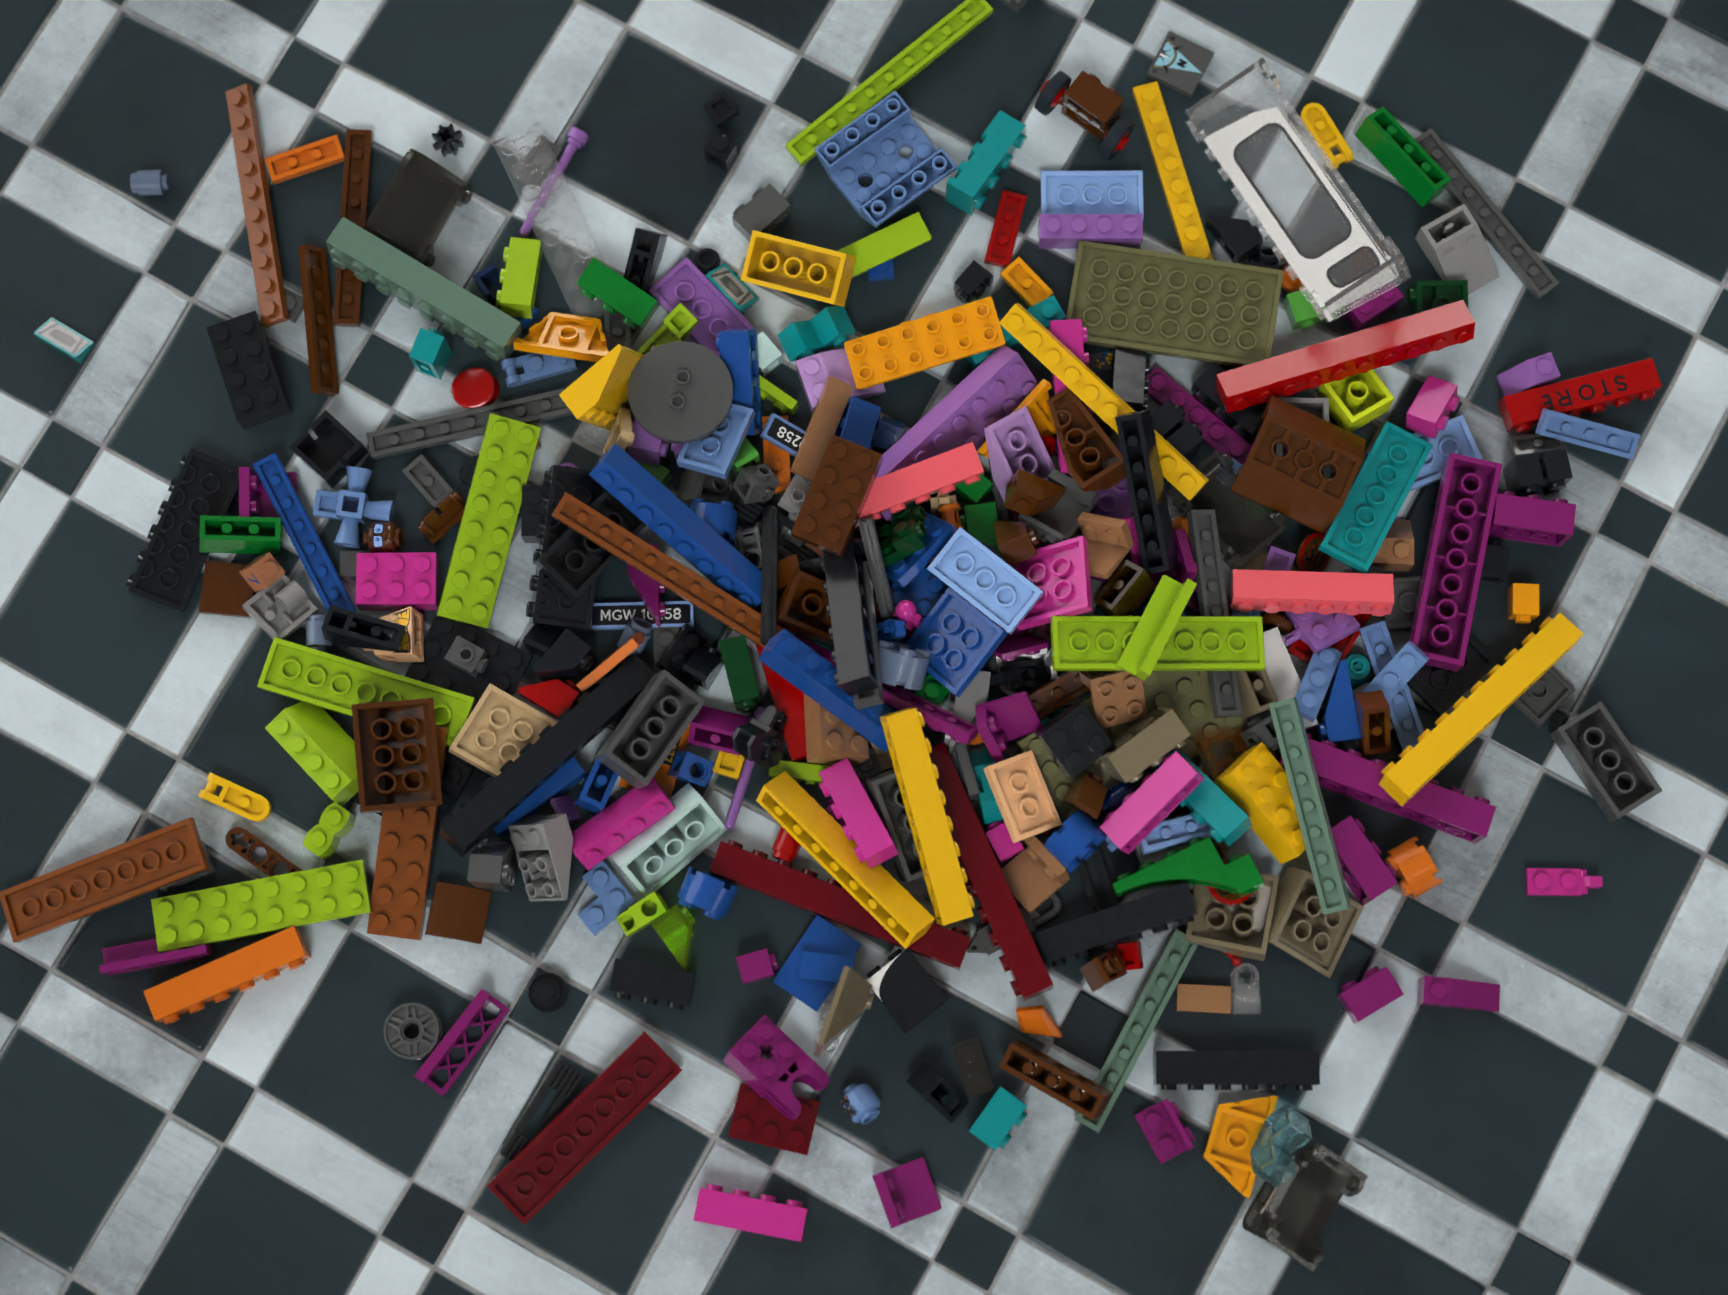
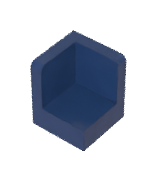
[473,263,503,305]

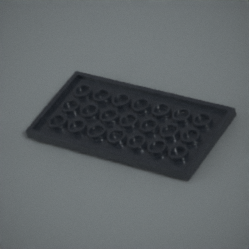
[350,616,534,843]

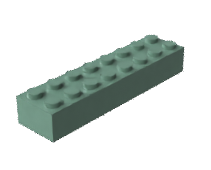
[326,217,522,361]

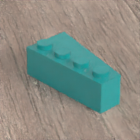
[946,110,1027,216]

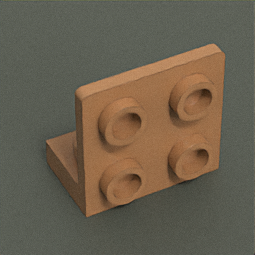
[1077,512,1134,579]
[1079,671,1147,729]
[1001,836,1070,913]

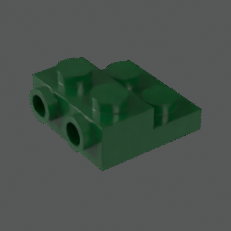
[1407,280,1468,316]
[876,501,927,567]

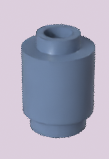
[130,169,170,196]
[306,614,333,653]
[617,617,652,657]

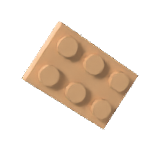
[983,750,1062,844]

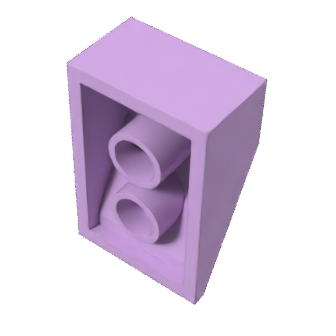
[795,348,886,415]
[984,406,1056,503]

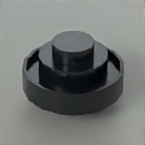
[1249,247,1287,270]
[528,973,569,1013]

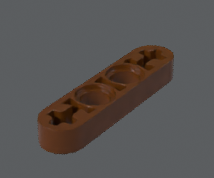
[225,827,303,877]

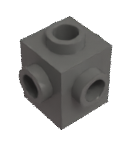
[733,463,779,504]
[1240,715,1279,753]

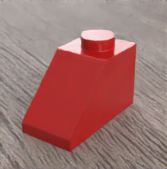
[518,679,581,719]

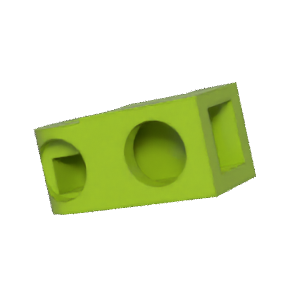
[616,891,672,937]

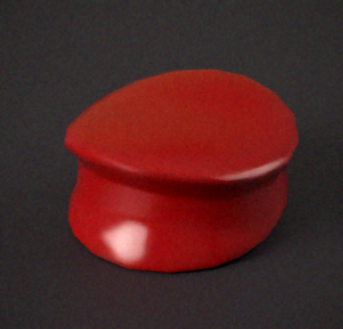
[451,367,500,409]

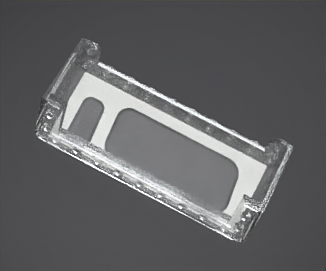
[1185,57,1411,322]

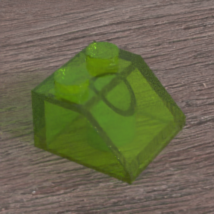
[650,904,696,971]

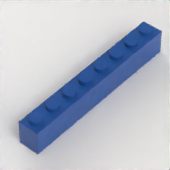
[589,443,761,609]

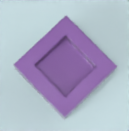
[1262,546,1296,571]

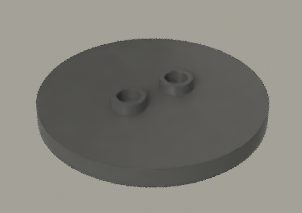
[628,341,733,444]

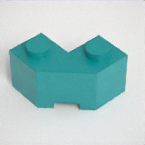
[777,306,856,362]
[968,747,1008,824]

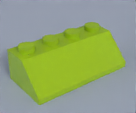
[265,702,358,806]

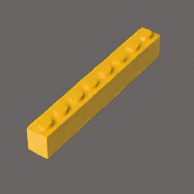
[879,707,975,926]
[756,771,935,949]

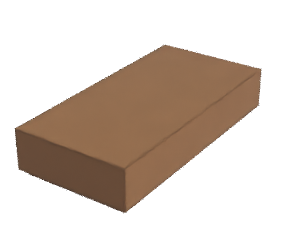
[1176,984,1231,1014]

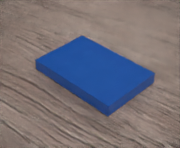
[772,915,862,1012]

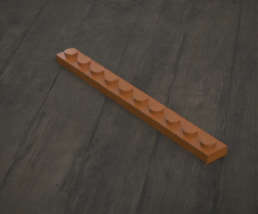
[225,83,289,328]
[551,492,792,649]

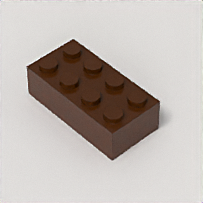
[791,434,883,558]

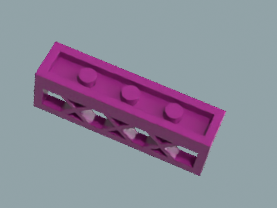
[99,939,214,976]
[414,989,510,1097]

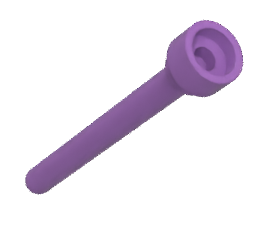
[519,127,589,237]
[724,706,766,830]

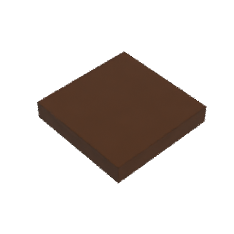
[198,561,256,618]

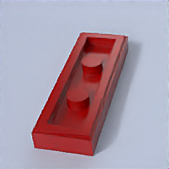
[984,190,1027,268]

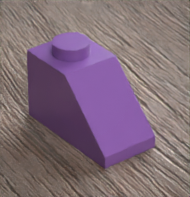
[1496,352,1561,396]

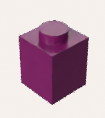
[736,948,778,985]

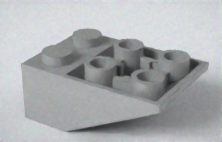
[1415,204,1500,295]
[944,671,991,755]
[508,813,573,901]

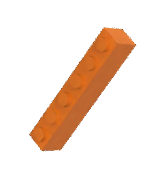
[143,926,311,1025]

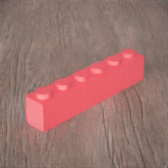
[855,442,984,528]
[1230,569,1394,616]

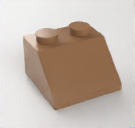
[1371,519,1414,572]

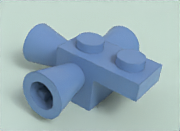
[313,466,394,548]

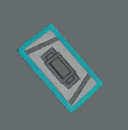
[705,263,759,314]
[34,317,94,364]

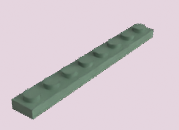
[1268,697,1352,915]
[1074,929,1198,1133]

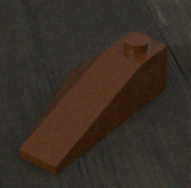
[1047,388,1126,491]

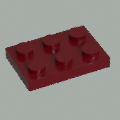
[728,1083,820,1156]

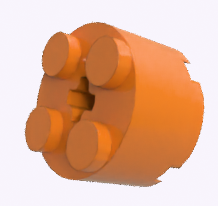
[1384,836,1443,899]

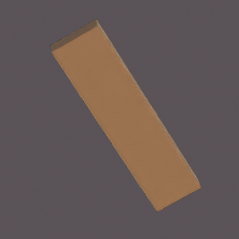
[790,376,853,482]

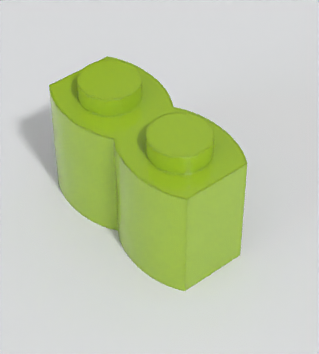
[303,802,356,860]

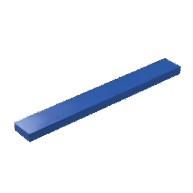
[252,452,358,648]

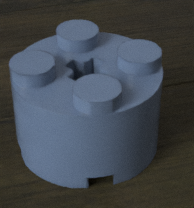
[878,640,931,690]

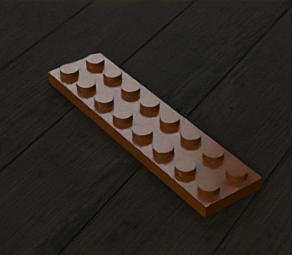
[367,726,449,940]
[0,818,210,943]

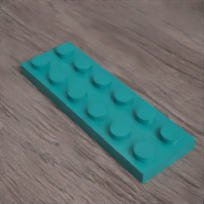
[1318,421,1433,573]

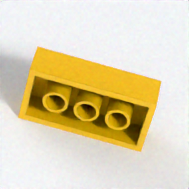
[740,230,857,307]
[1214,742,1306,864]

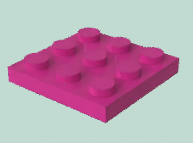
[1012,535,1093,631]

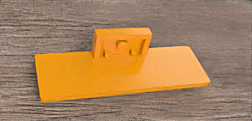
[844,297,1006,391]

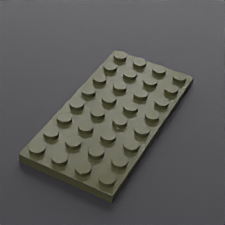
[1066,240,1284,367]
[1016,671,1249,823]

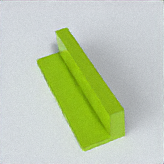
[837,212,932,278]
[1117,575,1197,681]

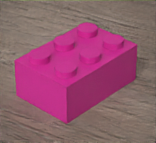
[356,552,439,611]

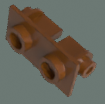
[417,492,466,544]

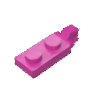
[1525,868,1603,896]

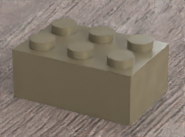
[1100,706,1190,783]

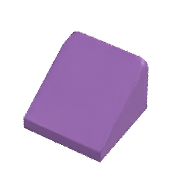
[550,795,581,825]

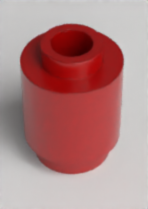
[772,826,801,863]

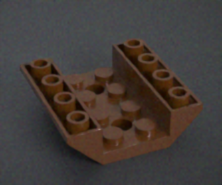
[1229,396,1366,534]

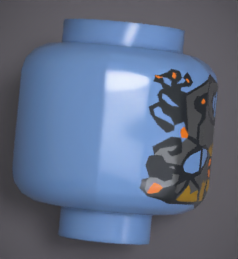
[841,1083,881,1125]

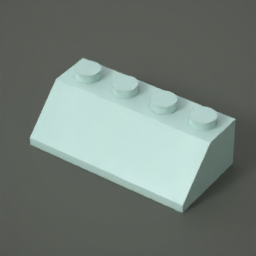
[610,783,727,897]

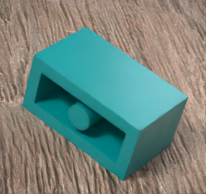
[409,328,452,380]
[968,1086,1027,1151]

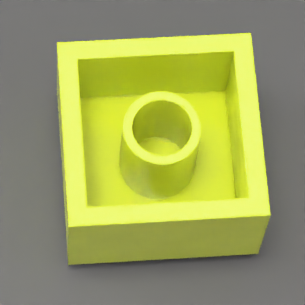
[1316,369,1394,433]

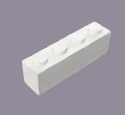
[1263,627,1318,731]

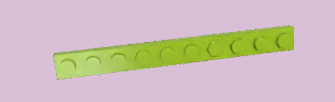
[785,0,993,167]

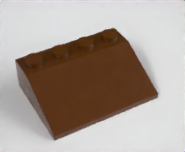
[352,698,442,814]

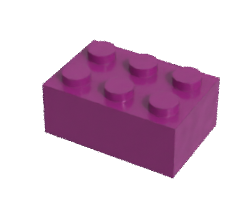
[1488,491,1576,547]
[1331,815,1398,906]

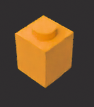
[1507,583,1539,624]

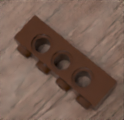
[999,1040,1113,1120]

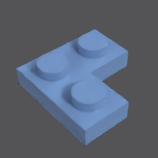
[577,861,636,936]

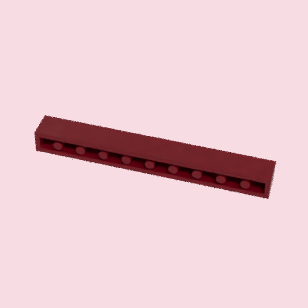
[929,743,1053,1002]
[709,840,971,970]

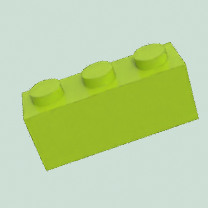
[496,237,542,319]

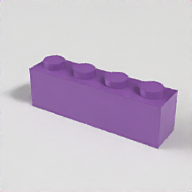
[1038,214,1143,249]

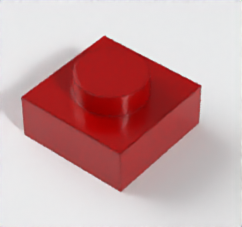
[1112,941,1143,970]

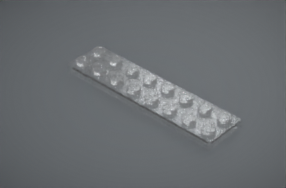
[493,122,606,318]

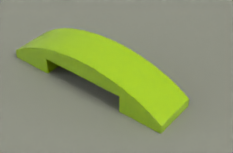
[637,303,699,355]

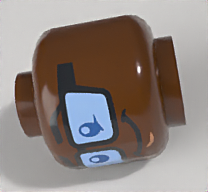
[363,521,404,553]

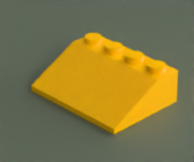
[559,344,644,431]

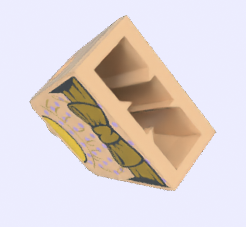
[363,607,424,662]

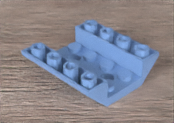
[814,91,957,227]

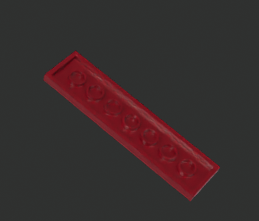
[486,1031,682,1225]

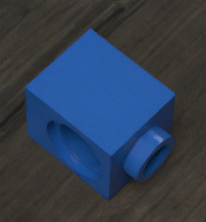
[668,750,714,787]

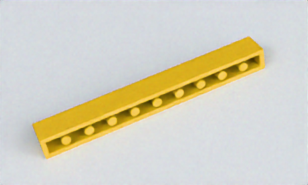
[1379,612,1583,806]

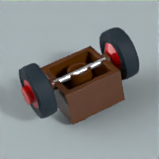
[1035,71,1135,161]

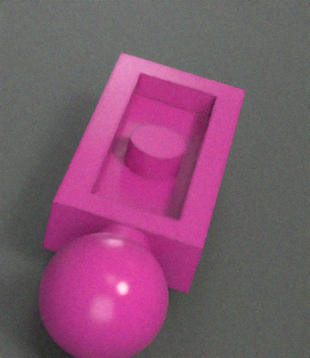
[893,600,923,640]

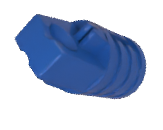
[876,619,906,643]

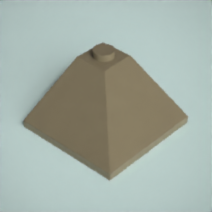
[1268,867,1364,978]
[1185,873,1279,961]
[814,966,875,1057]

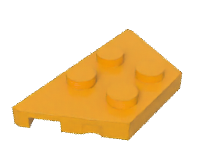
[513,312,609,362]
[977,379,1056,458]
[1203,1095,1278,1198]

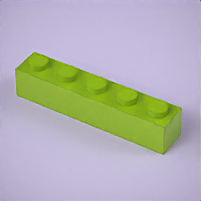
[769,760,830,786]

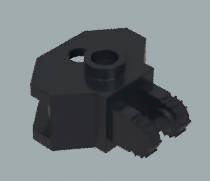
[732,705,788,769]

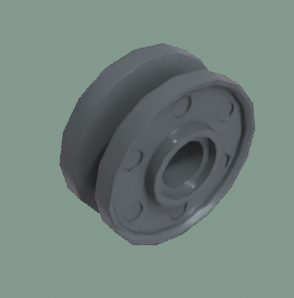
[383,1002,444,1061]

